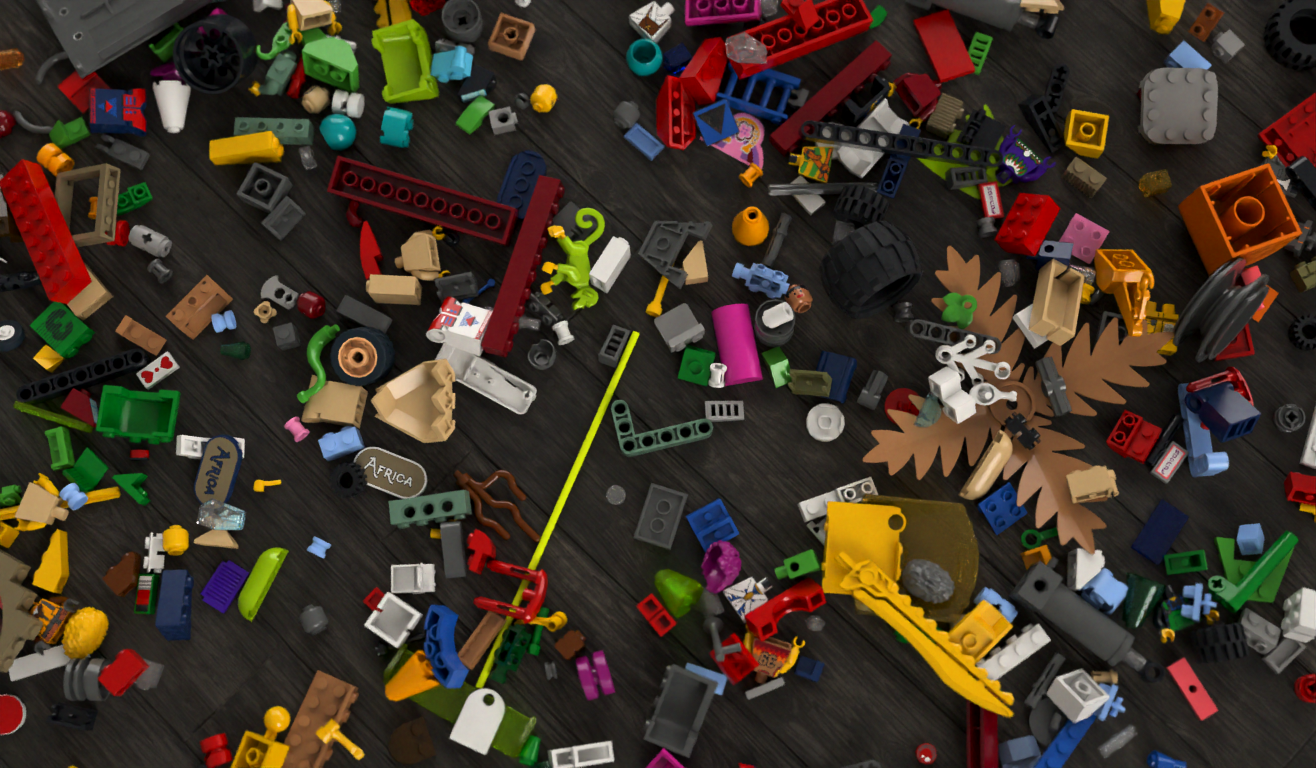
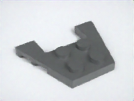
[638,221,713,289]

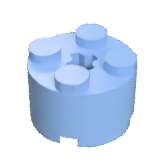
[1079,568,1128,614]

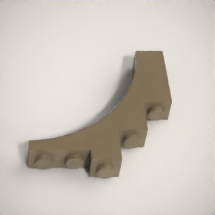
[0,549,44,673]

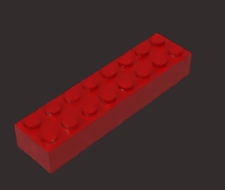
[723,0,873,80]
[0,159,92,304]

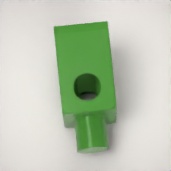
[774,549,821,580]

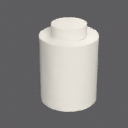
[762,302,793,329]

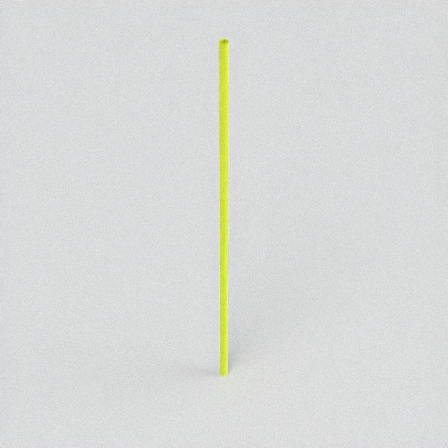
[475,331,640,689]

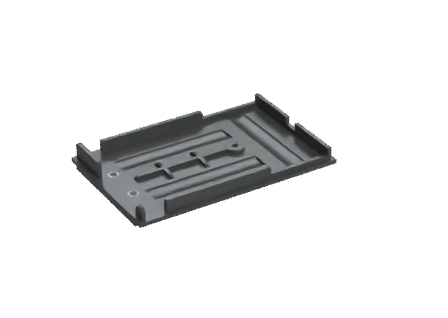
[36,0,213,79]

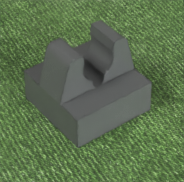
[787,88,809,112]

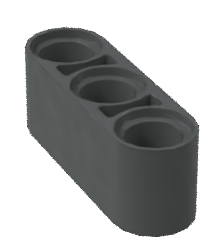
[336,295,393,334]
[440,521,467,578]

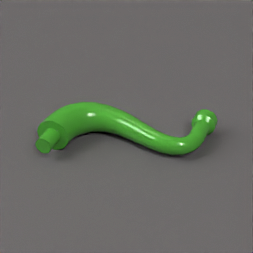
[297,324,340,403]

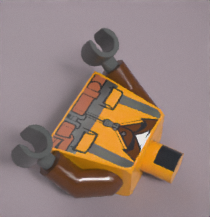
[28,596,79,656]

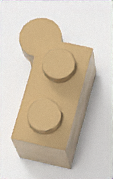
[1066,466,1119,504]

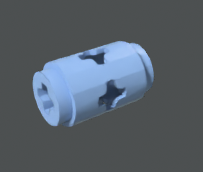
[974,587,1018,623]

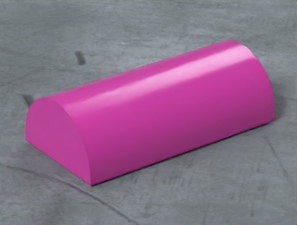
[685,0,761,26]
[711,304,763,386]

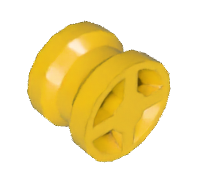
[1080,283,1095,304]

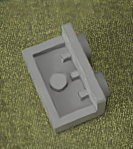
[1238,608,1281,655]

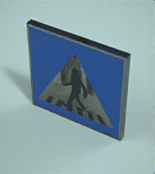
[692,98,740,147]

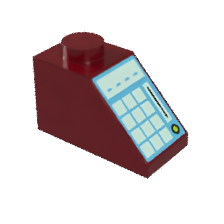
[60,388,98,428]

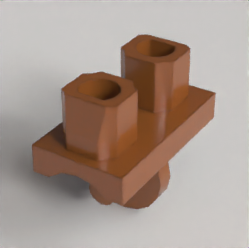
[1188,3,1224,42]

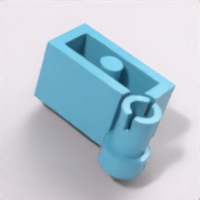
[431,46,473,82]

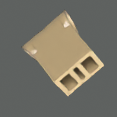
[301,375,368,429]

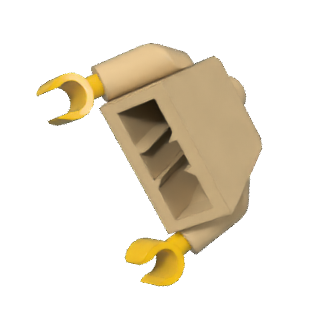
[395,226,451,281]

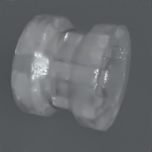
[761,0,778,16]

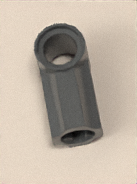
[857,369,888,411]

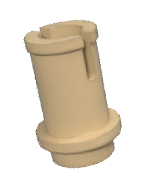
[1091,669,1118,685]

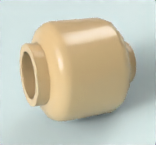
[302,86,330,113]

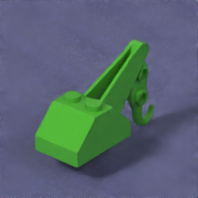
[256,22,359,93]

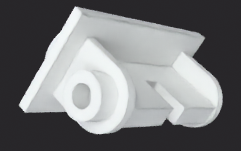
[143,532,165,573]

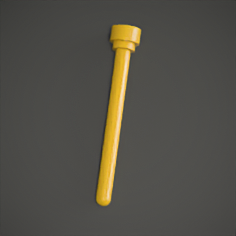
[646,262,675,317]

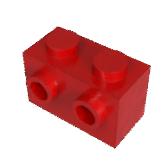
[97,649,150,696]

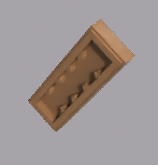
[457,611,507,670]

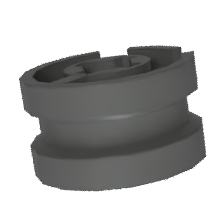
[1273,403,1306,433]

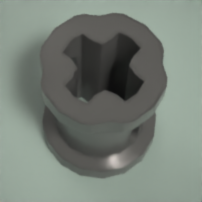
[147,258,173,283]

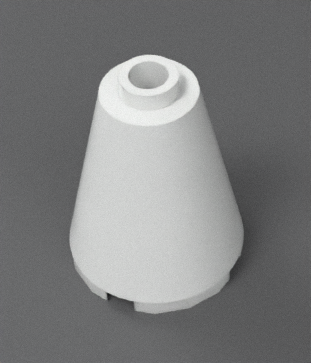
[153,81,191,133]

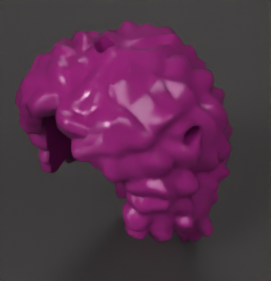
[701,540,741,594]

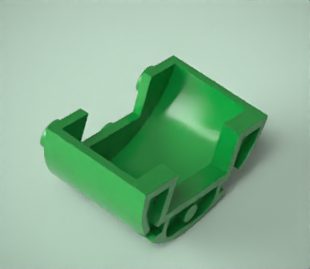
[95,385,181,445]

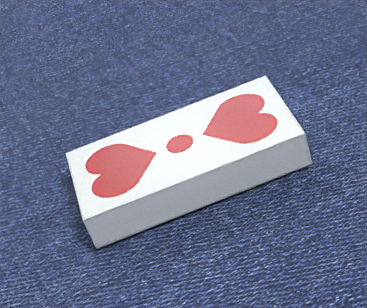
[136,351,180,390]

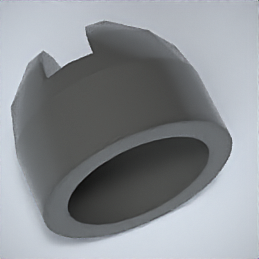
[514,93,529,109]

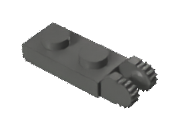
[95,134,150,171]

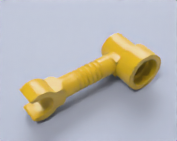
[514,612,567,632]
[315,719,365,760]

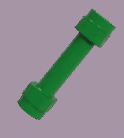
[527,607,549,656]

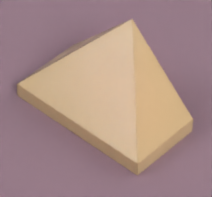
[194,528,238,549]

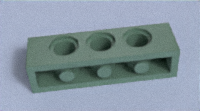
[234,117,314,145]
[388,490,472,529]

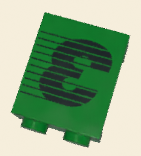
[29,301,95,359]

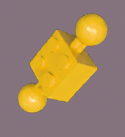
[231,706,290,768]

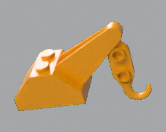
[1094,249,1154,337]

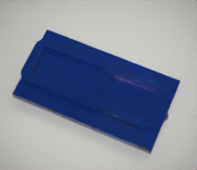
[1131,499,1189,565]

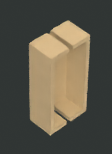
[1029,259,1085,346]

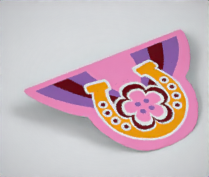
[700,113,764,170]

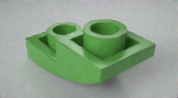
[456,95,494,134]

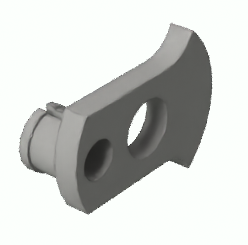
[261,276,299,310]

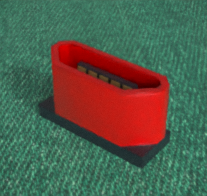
[129,450,149,461]

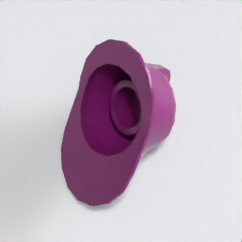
[150,63,186,85]

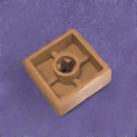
[488,13,535,60]

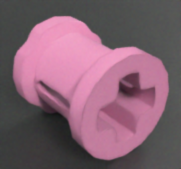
[284,417,310,442]

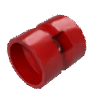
[200,733,233,768]

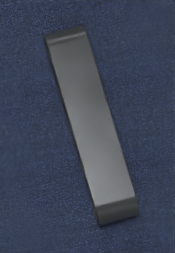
[905,320,1001,354]

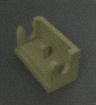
[788,369,832,397]

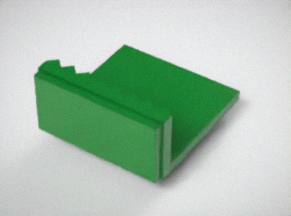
[678,345,716,386]
[62,447,109,493]

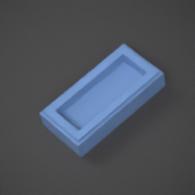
[624,123,664,161]

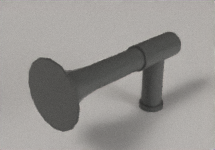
[703,617,742,662]

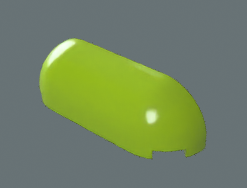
[238,547,289,622]

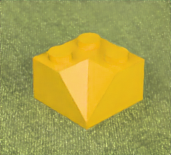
[1064,109,1109,159]

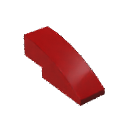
[360,221,384,280]

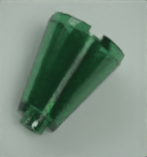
[1122,572,1167,630]

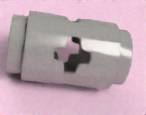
[128,225,172,258]

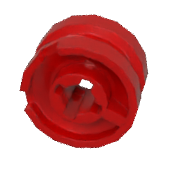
[105,220,130,247]
[1294,674,1316,703]

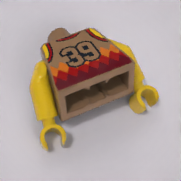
[744,624,805,684]

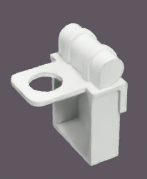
[391,563,436,594]

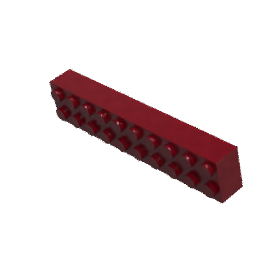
[327,156,520,247]

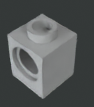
[488,107,518,135]

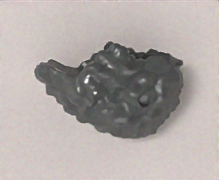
[901,559,955,604]

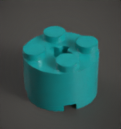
[380,107,414,148]

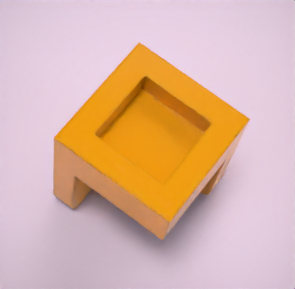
[1020,545,1051,570]

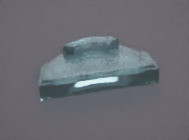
[914,392,942,427]

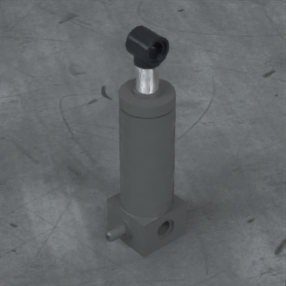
[905,0,1059,39]
[1009,557,1165,683]

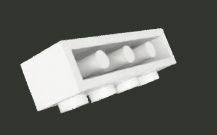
[975,623,1051,687]

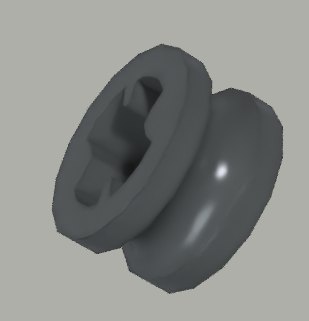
[545,661,558,680]

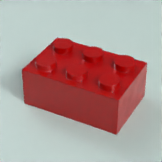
[994,193,1061,256]

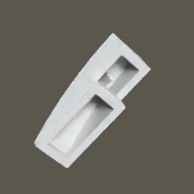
[548,741,614,768]

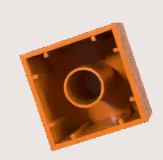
[1178,163,1302,277]

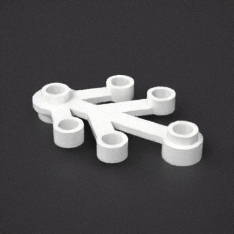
[935,335,1011,385]

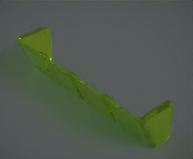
[383,643,537,758]

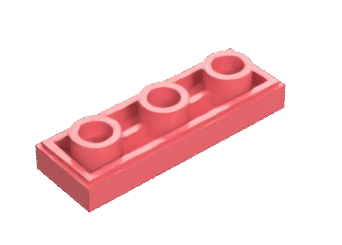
[1166,657,1218,721]

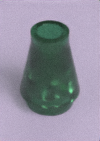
[220,341,251,360]

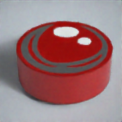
[915,743,937,764]

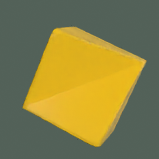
[33,344,65,373]

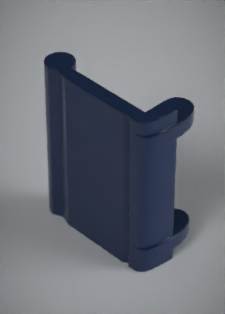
[812,351,857,404]

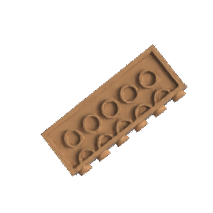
[281,670,359,768]

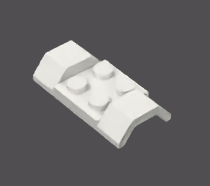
[836,98,910,178]

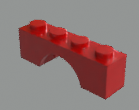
[744,577,826,642]

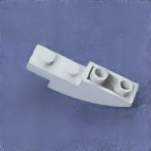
[797,477,878,522]

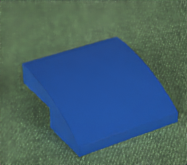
[685,498,739,552]

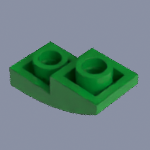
[117,182,153,216]

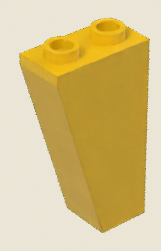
[209,131,284,165]

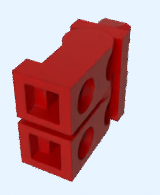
[636,594,677,637]

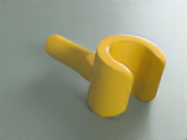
[253,479,281,492]

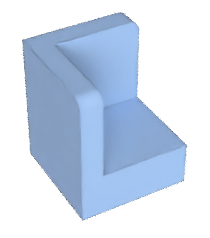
[1237,523,1265,555]

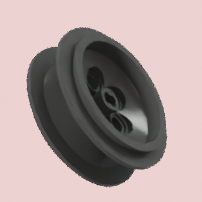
[1173,258,1269,363]

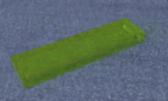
[13,401,94,433]

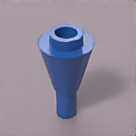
[1147,750,1186,768]

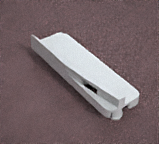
[435,342,537,414]

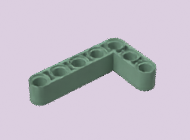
[611,400,713,457]

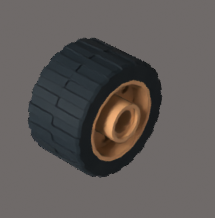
[330,327,395,386]

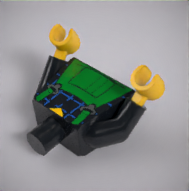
[1152,584,1219,643]

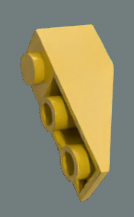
[32,529,69,594]

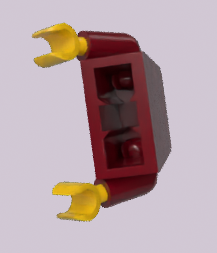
[888,72,942,129]

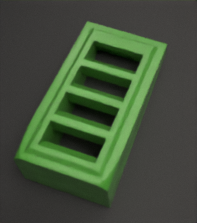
[968,32,993,75]

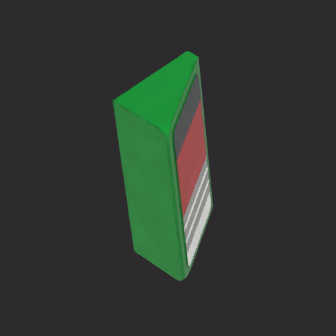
[134,574,159,615]

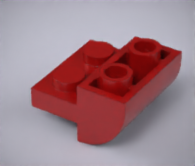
[57,70,110,114]
[1106,410,1162,463]
[467,529,496,575]
[708,633,759,685]

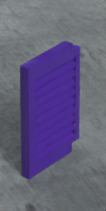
[201,560,251,614]

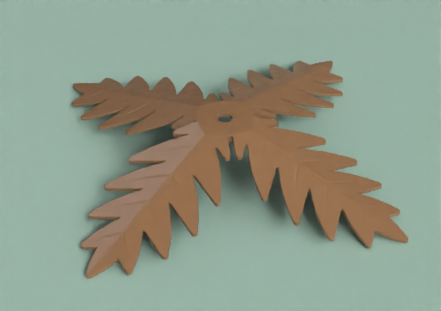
[863,246,1174,555]

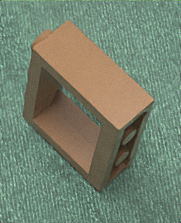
[166,275,233,340]

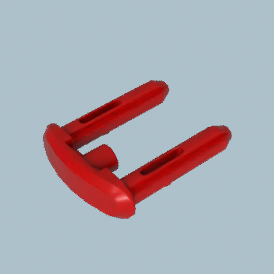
[1186,367,1254,430]
[473,560,548,624]

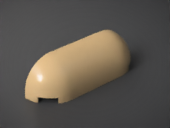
[958,430,1013,500]

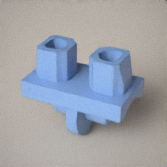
[1181,583,1217,622]
[1093,683,1125,722]

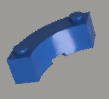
[424,605,469,688]

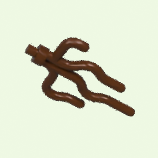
[451,469,540,542]

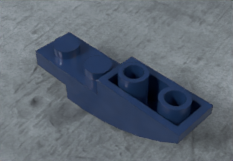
[876,124,921,199]

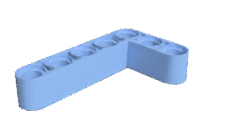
[1178,383,1229,477]

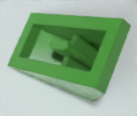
[761,347,792,388]

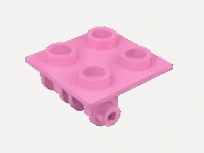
[1059,213,1110,264]

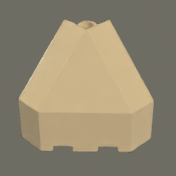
[371,359,455,443]

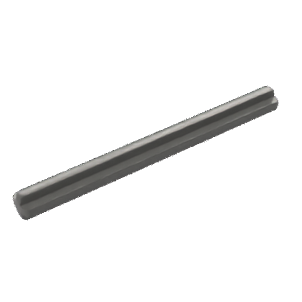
[767,182,878,195]

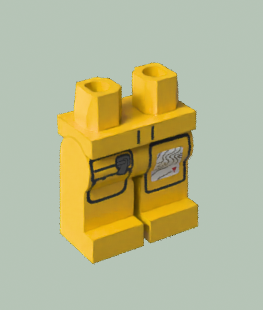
[1144,301,1179,355]

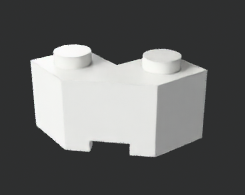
[928,366,976,424]

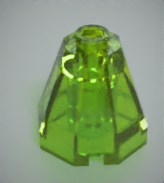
[654,569,704,619]

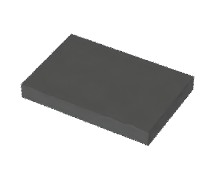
[633,483,688,550]

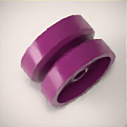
[576,650,615,701]

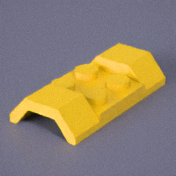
[937,599,1013,673]

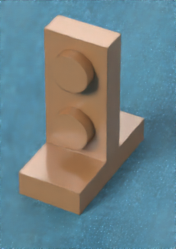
[115,315,167,356]

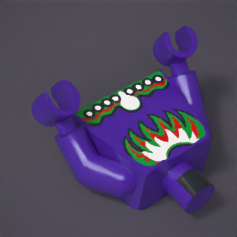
[996,125,1056,184]

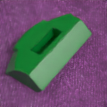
[869,5,888,29]

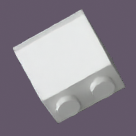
[1067,548,1104,591]
[1046,668,1110,723]

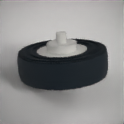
[0,320,25,352]

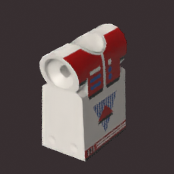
[426,297,493,356]

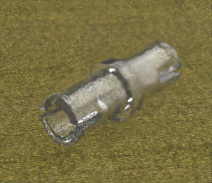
[1098,724,1138,758]

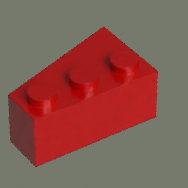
[679,37,728,105]

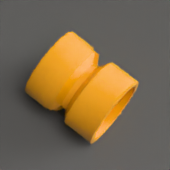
[37,143,74,177]

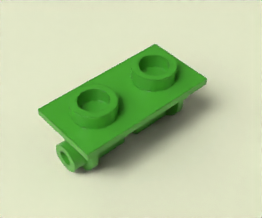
[0,484,22,507]

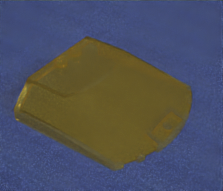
[853,494,979,623]

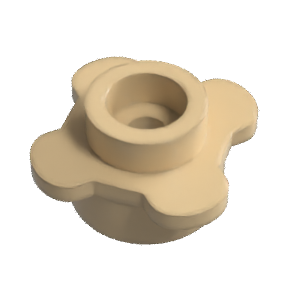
[254,301,277,323]

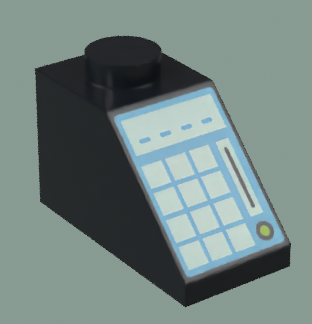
[457,64,497,103]

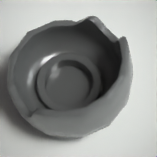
[528,339,556,370]

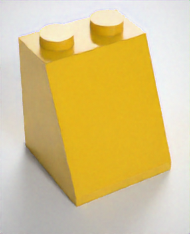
[1146,0,1186,34]

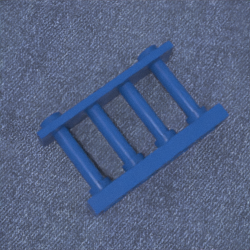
[716,61,801,125]

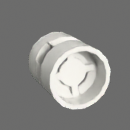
[332,90,364,118]

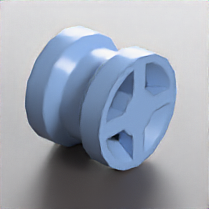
[307,536,331,559]

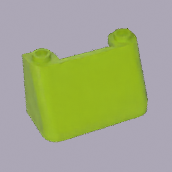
[372,19,439,104]

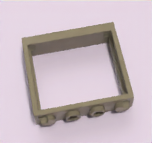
[55,163,121,247]

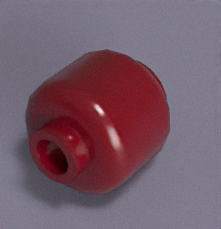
[297,291,326,319]

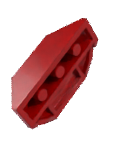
[656,75,696,150]

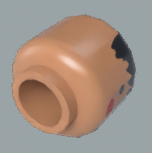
[785,284,813,313]

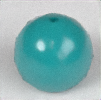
[626,39,662,76]
[320,114,356,151]

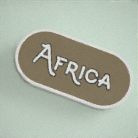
[353,447,428,499]

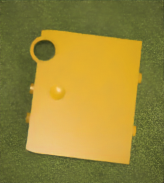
[821,501,906,596]

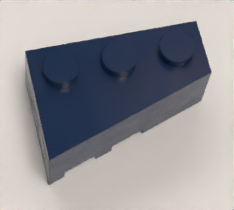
[155,570,194,641]

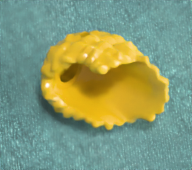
[62,607,109,659]

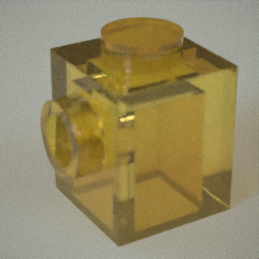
[1139,169,1172,197]

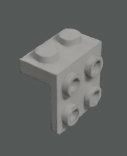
[654,303,705,353]

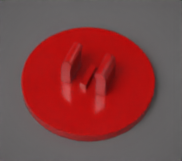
[884,388,922,425]

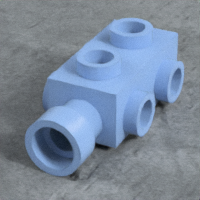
[732,263,790,299]

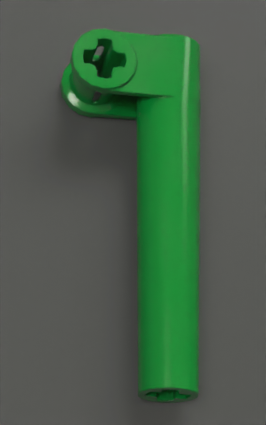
[1208,531,1299,613]

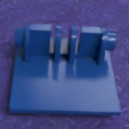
[977,482,1028,535]

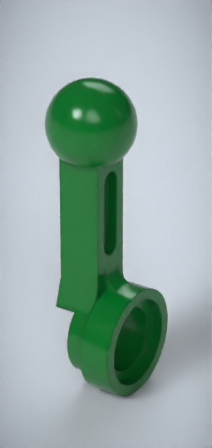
[1021,527,1058,550]

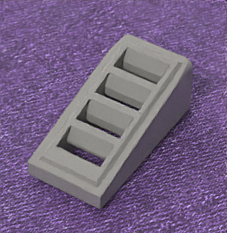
[705,401,744,422]

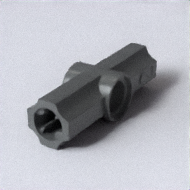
[1035,357,1072,417]

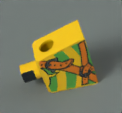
[789,147,834,183]

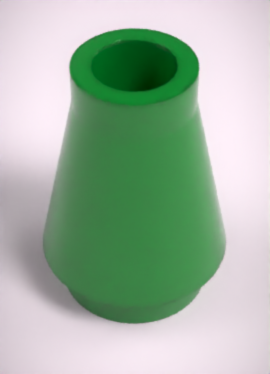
[518,735,541,767]

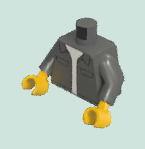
[1259,145,1299,198]

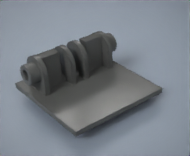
[552,201,597,242]

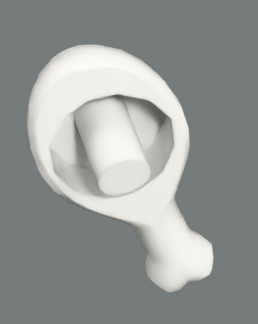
[969,383,1017,405]

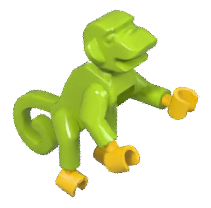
[540,208,605,310]

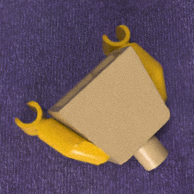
[287,0,342,44]
[14,473,69,531]

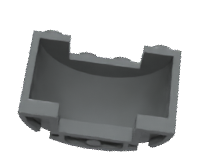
[643,664,718,758]

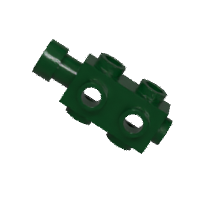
[490,623,532,684]

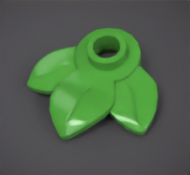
[941,293,977,329]

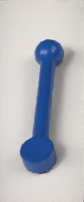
[462,279,495,304]

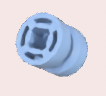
[211,310,236,333]
[59,483,88,510]

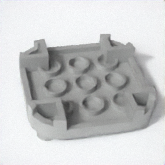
[1138,68,1218,145]

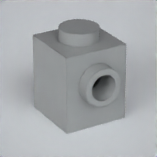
[1210,29,1245,64]

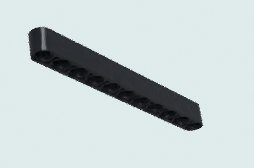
[798,120,1003,169]

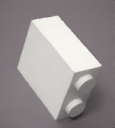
[589,236,631,293]

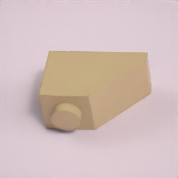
[680,241,708,285]

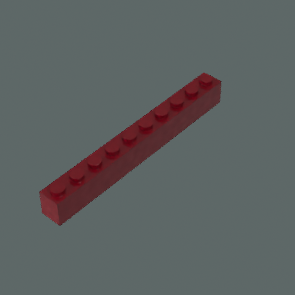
[481,175,565,357]

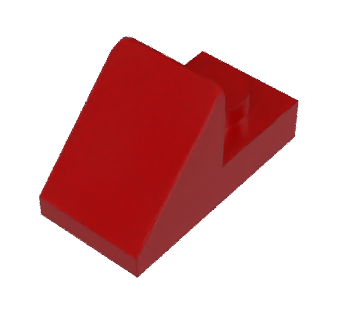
[780,0,819,31]

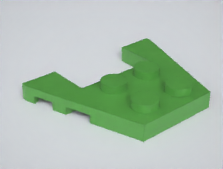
[1214,537,1294,603]

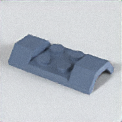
[998,736,1042,768]

